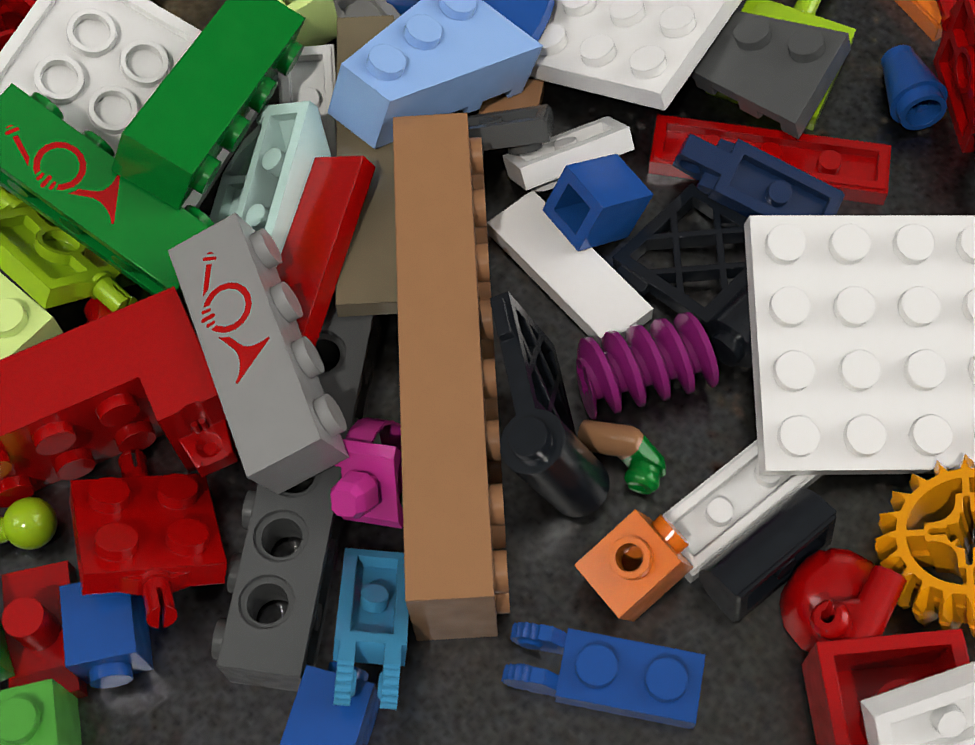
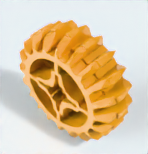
[875,454,975,638]

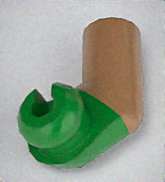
[577,419,666,494]

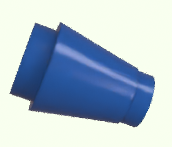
[881,45,948,130]

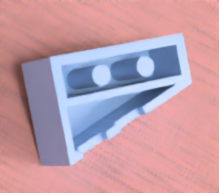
[327,0,543,149]

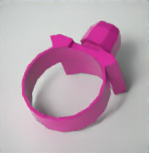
[330,417,403,529]

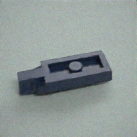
[672,133,845,218]

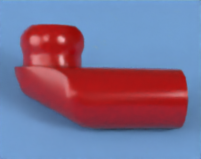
[810,565,907,642]

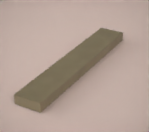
[336,15,398,317]

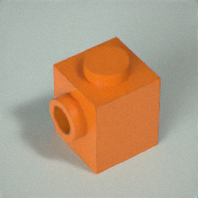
[574,509,694,622]

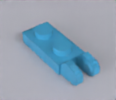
[333,548,409,710]

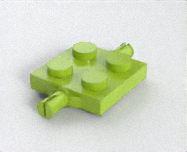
[0,185,138,312]

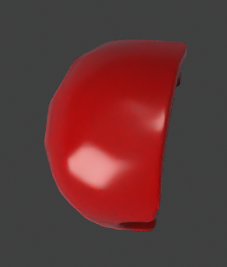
[779,547,875,652]

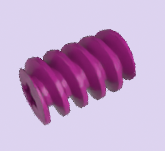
[576,312,719,420]

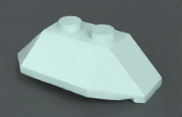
[210,101,331,267]

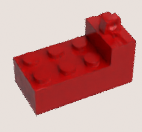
[0,286,238,508]

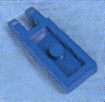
[501,622,706,729]

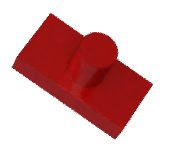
[1,560,88,698]

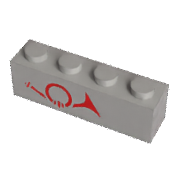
[168,213,349,494]

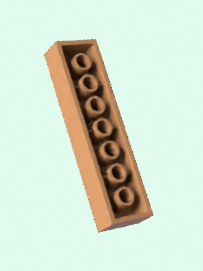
[393,113,510,641]

